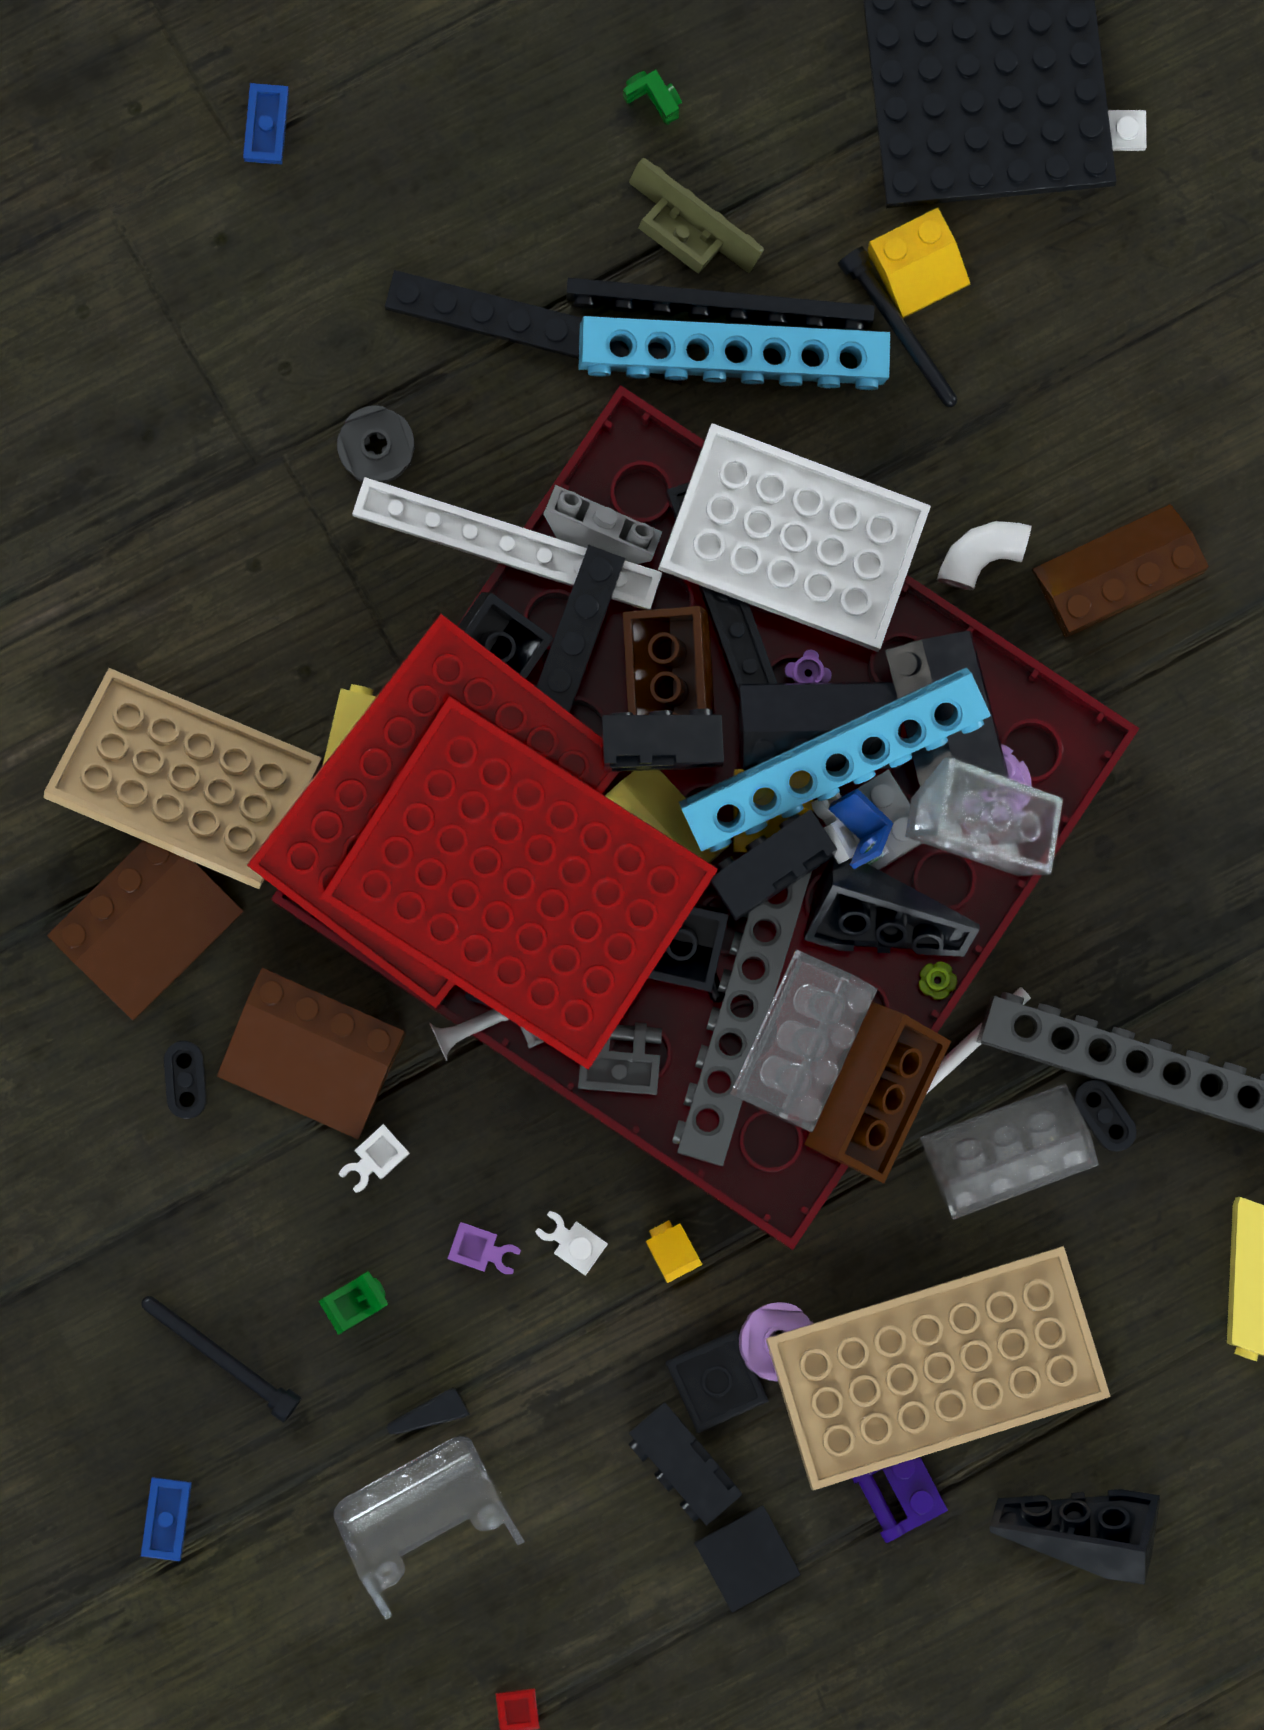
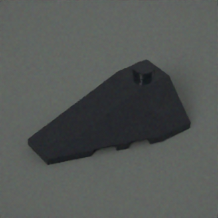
[803,856,980,957]
[990,1489,1160,1585]

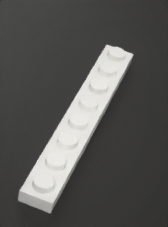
[352,477,662,610]

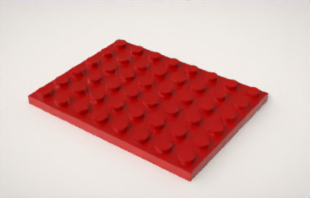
[247,613,619,1008]
[320,696,718,1070]

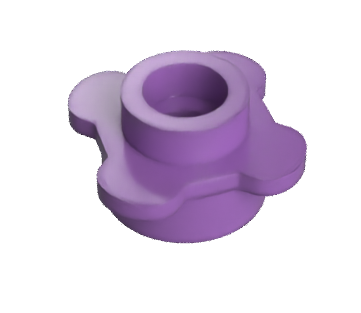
[785,650,832,683]

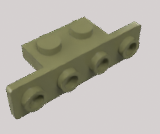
[629,158,764,274]

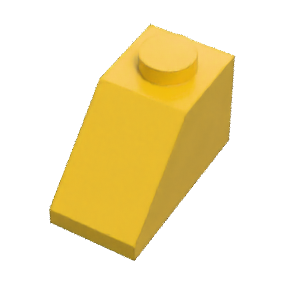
[645,1220,702,1283]

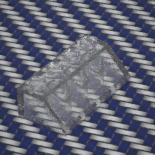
[905,757,1063,876]
[730,950,878,1132]
[920,1084,1099,1220]

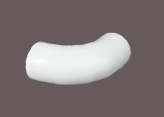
[937,521,1032,590]

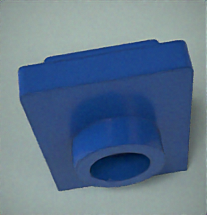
[829,789,893,869]

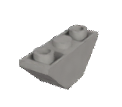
[543,485,662,564]

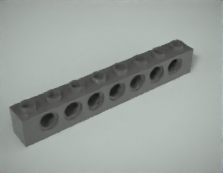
[672,872,811,1167]
[976,992,1264,1133]

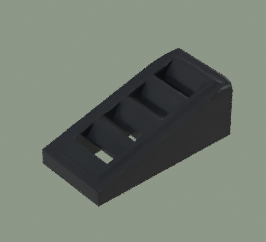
[386,1387,470,1434]

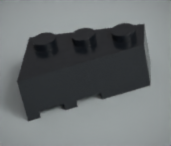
[602,709,724,772]
[628,1401,743,1526]

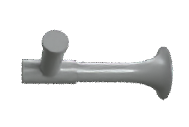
[430,1009,544,1061]

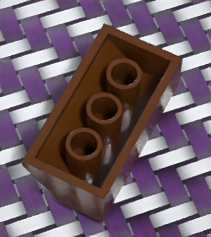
[1032,504,1209,639]
[623,606,716,770]
[804,1002,951,1183]

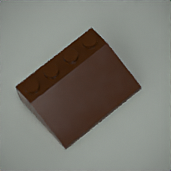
[47,840,244,1021]
[217,968,407,1140]

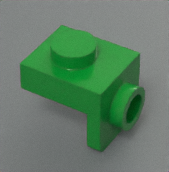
[623,70,682,125]
[318,1271,388,1335]

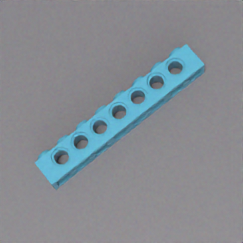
[578,316,890,390]
[679,667,991,852]

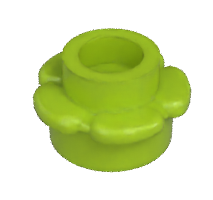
[919,961,957,1000]

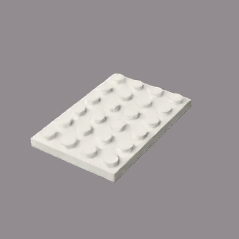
[658,423,931,652]

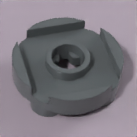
[337,406,415,483]

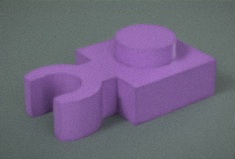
[448,1222,521,1274]

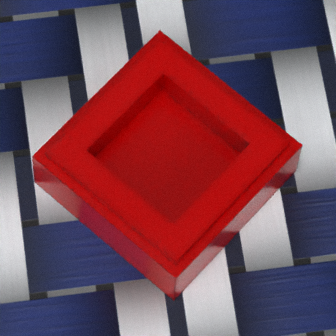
[496,1688,540,1730]

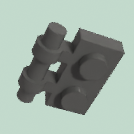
[578,1022,662,1095]

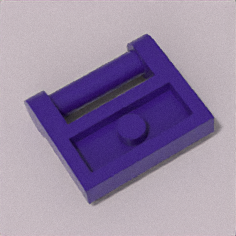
[852,1457,948,1543]

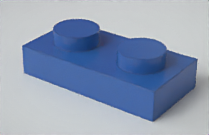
[243,83,289,165]
[141,1477,192,1561]

